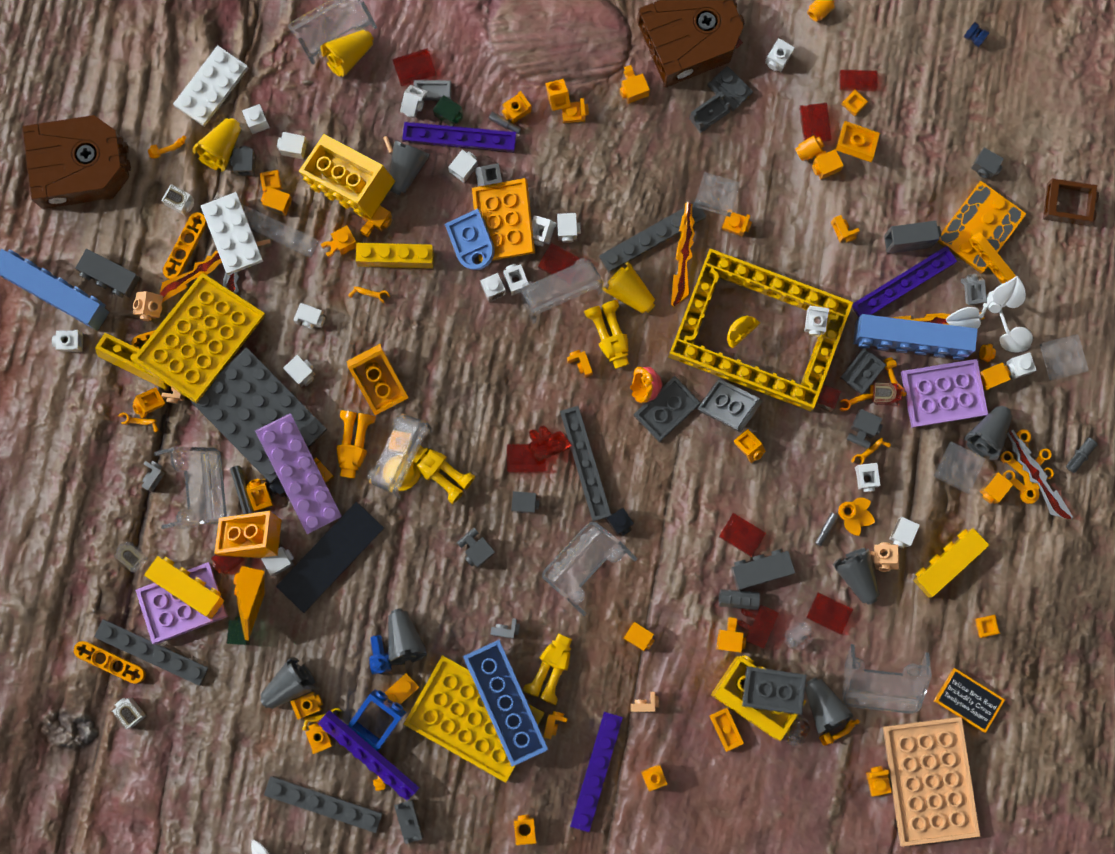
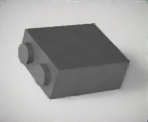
[884,221,941,254]

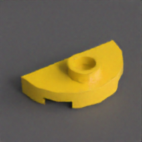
[727,315,760,348]

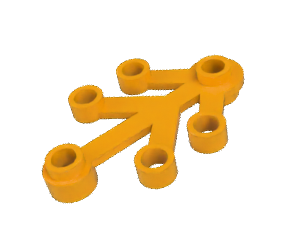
[1000,429,1054,504]

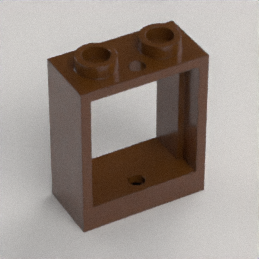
[1043,178,1099,226]

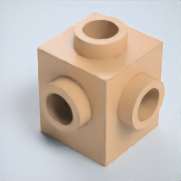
[133,291,163,321]
[871,542,899,572]

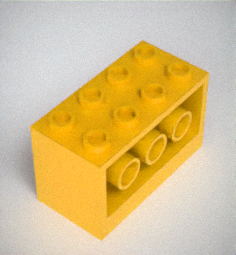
[299,134,395,218]
[711,655,806,741]

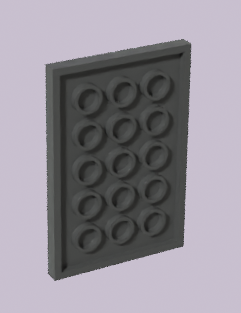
[191,347,327,484]

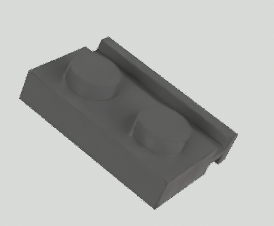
[707,66,753,111]
[840,348,886,395]

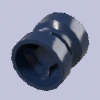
[963,22,990,48]

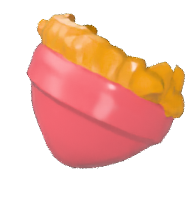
[630,367,663,403]

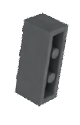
[75,249,140,298]
[731,549,795,590]

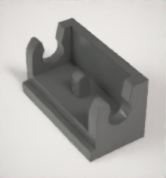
[689,92,731,133]
[394,799,424,844]

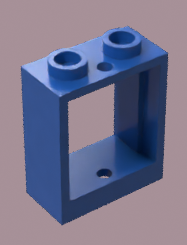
[347,689,407,752]

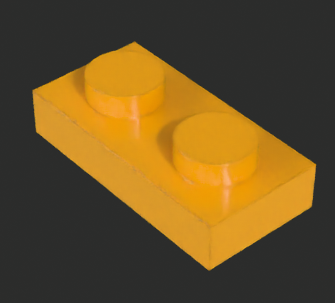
[385,673,419,705]
[709,707,744,752]

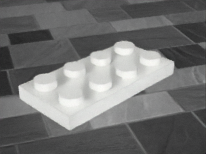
[173,45,249,127]
[201,192,264,275]

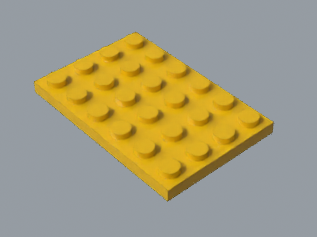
[132,273,265,404]
[403,655,544,783]

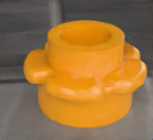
[979,344,996,362]

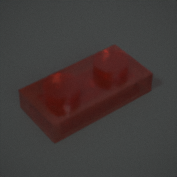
[839,70,877,91]

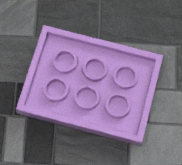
[901,359,988,428]
[136,562,228,645]

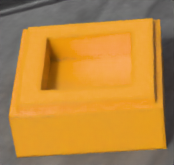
[841,90,868,116]
[259,170,282,192]
[975,615,1000,638]

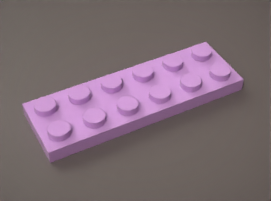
[255,414,342,534]

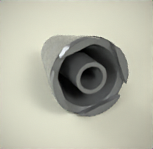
[389,140,430,195]
[964,406,1013,460]
[833,548,880,604]
[388,609,427,665]
[260,657,316,709]
[805,678,854,735]

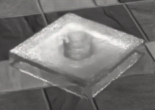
[934,442,986,493]

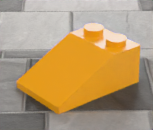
[347,344,409,415]
[214,511,282,558]
[234,566,265,641]

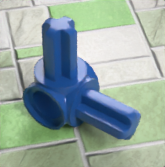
[369,635,392,675]

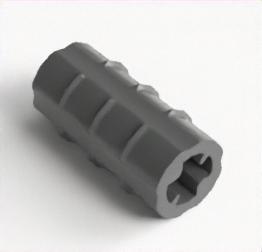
[718,589,760,610]

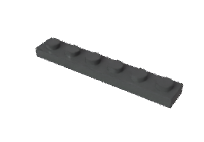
[599,201,706,273]
[560,406,611,522]
[94,619,209,686]
[264,776,383,833]

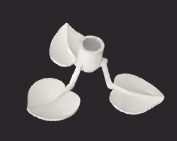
[946,276,1033,353]

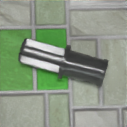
[1066,438,1098,473]

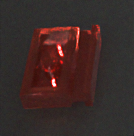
[392,48,436,86]
[799,103,832,142]
[538,243,584,285]
[507,444,546,473]
[718,513,766,557]
[806,593,853,635]

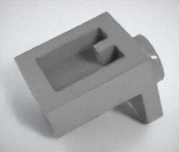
[961,274,987,305]
[142,461,165,492]
[490,618,520,639]

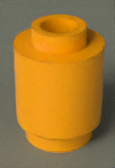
[807,0,835,22]
[795,135,825,161]

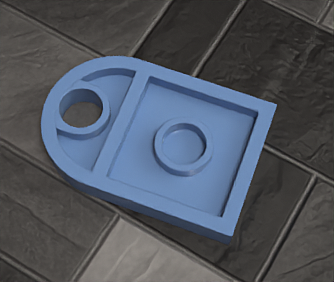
[445,209,495,270]

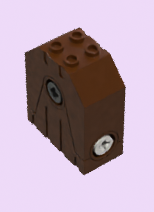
[637,0,745,88]
[22,115,131,209]

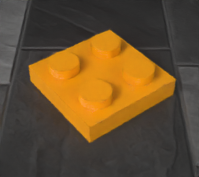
[836,121,880,162]

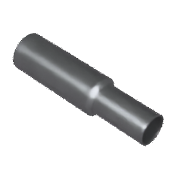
[488,111,521,134]
[815,512,839,546]

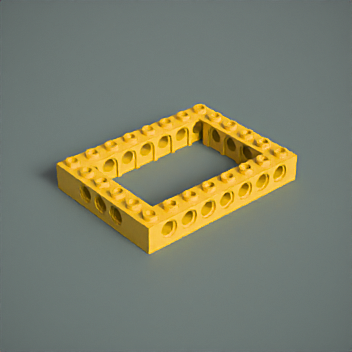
[668,248,853,412]

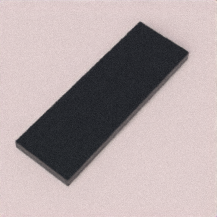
[276,502,385,613]

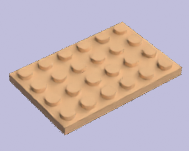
[883,717,980,847]

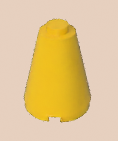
[320,30,374,77]
[192,118,241,171]
[602,262,655,313]

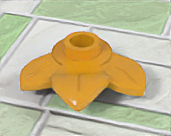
[838,498,875,536]

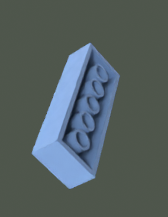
[0,249,109,331]
[853,314,978,360]
[463,640,548,766]

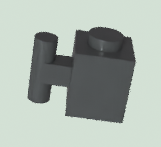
[847,409,883,449]
[456,528,495,568]

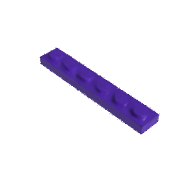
[402,122,516,152]
[852,246,957,318]
[317,710,419,801]
[570,712,623,832]

